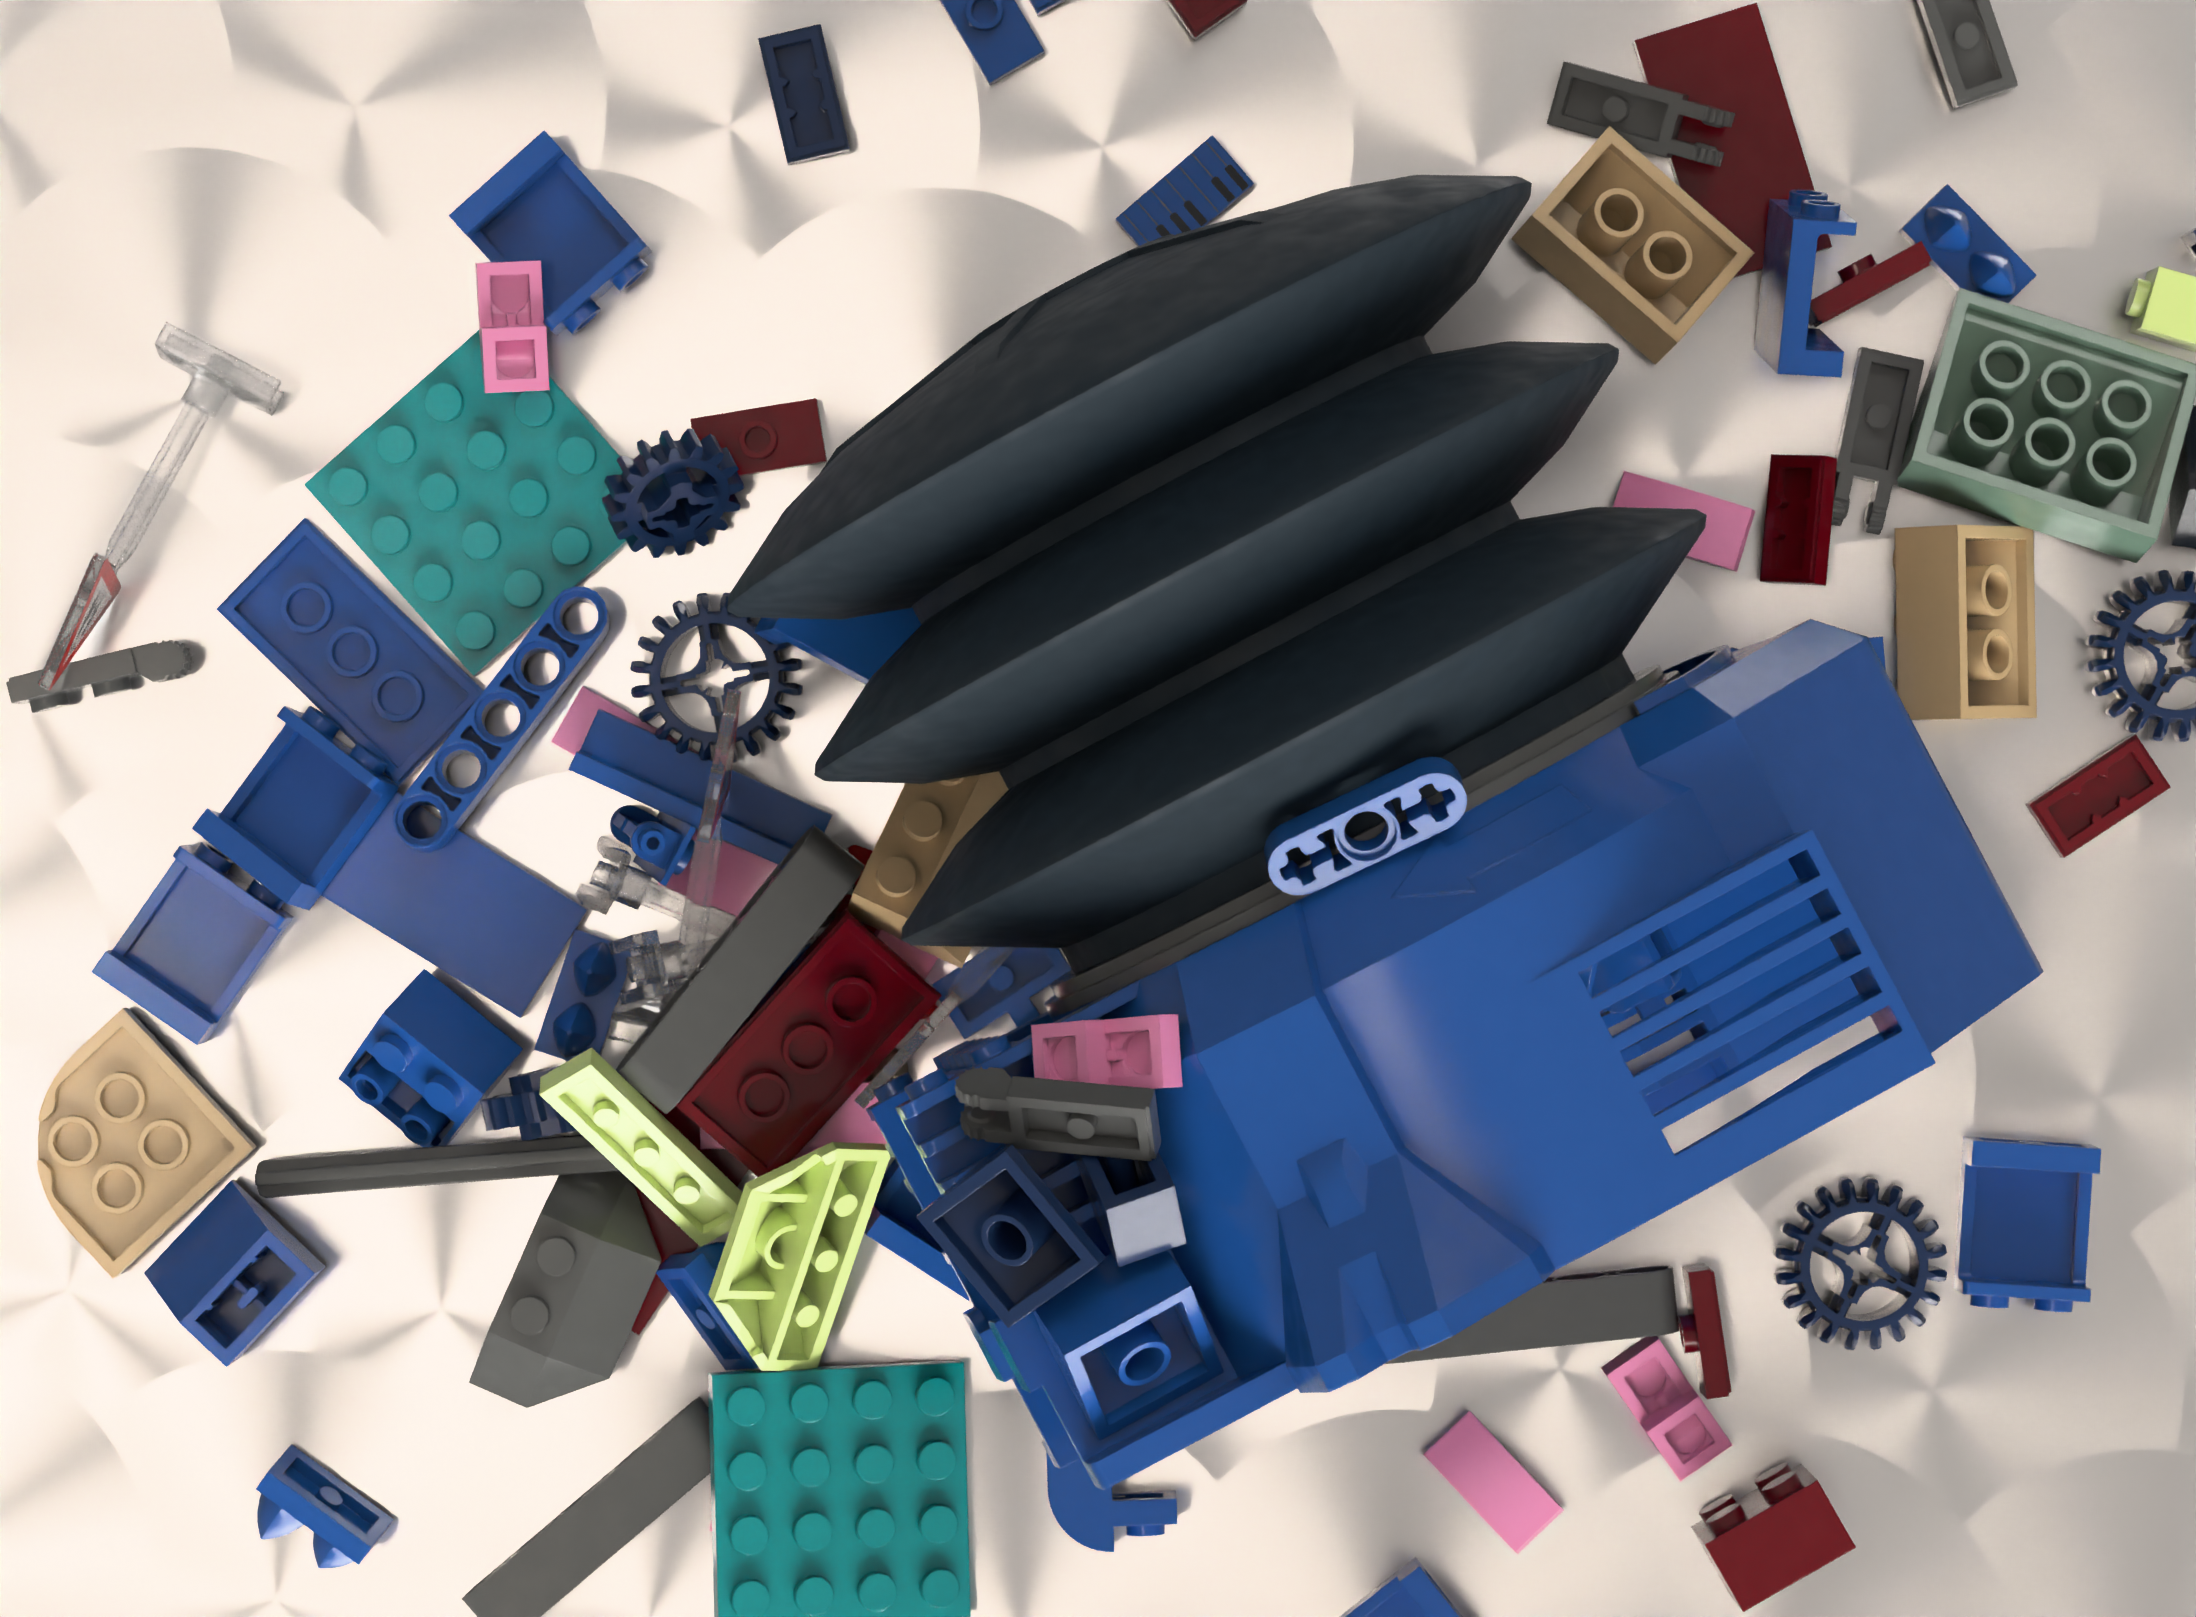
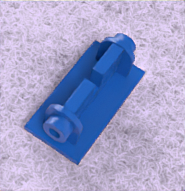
[610,805,696,886]

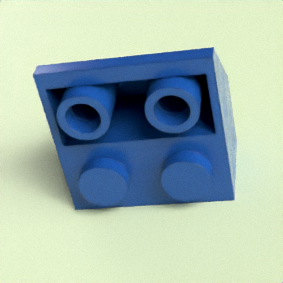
[338,968,523,1147]
[144,1179,326,1367]

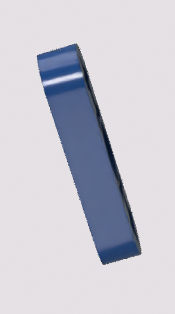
[1264,757,1467,895]

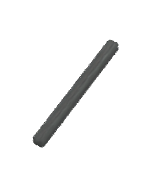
[255,1135,620,1198]

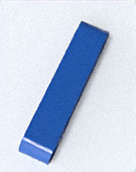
[393,586,610,853]

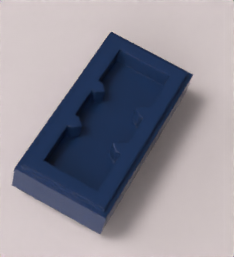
[758,24,850,166]

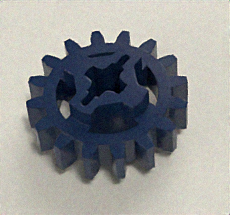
[602,428,744,558]
[480,1066,576,1141]

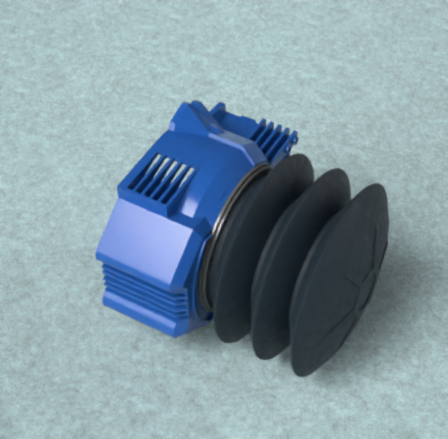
[727,175,2044,1490]

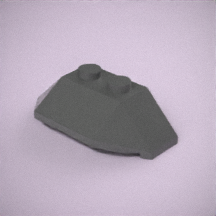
[468,1171,662,1408]

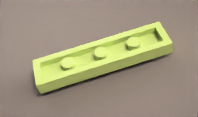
[539,1047,742,1247]

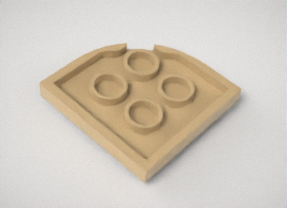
[36,1007,257,1279]

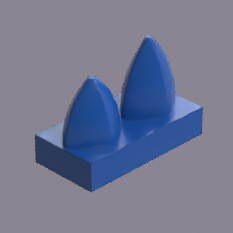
[1899,184,2037,303]
[534,928,637,1061]
[656,1242,758,1370]
[256,1444,394,1569]

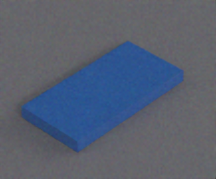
[216,518,484,787]
[321,791,589,1018]

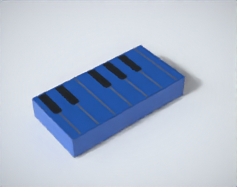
[1115,135,1254,246]

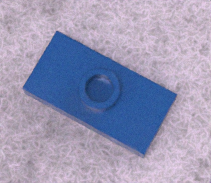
[939,0,1045,86]

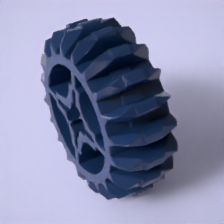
[2084,570,2196,742]
[630,592,803,764]
[1773,1177,1947,1350]

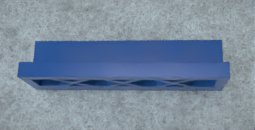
[568,709,833,864]

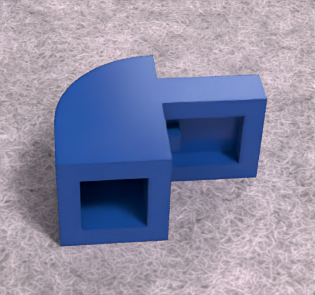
[1046,1451,1178,1552]

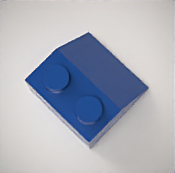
[1033,1250,1224,1441]

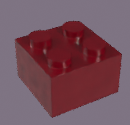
[1691,1463,1856,1612]

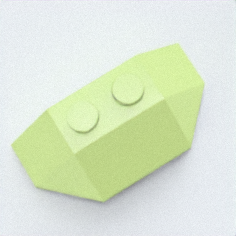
[708,1142,890,1371]

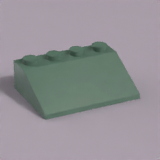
[1896,288,2196,563]

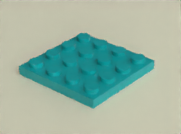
[304,330,627,676]
[708,1360,971,1617]

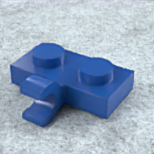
[932,947,1072,1040]

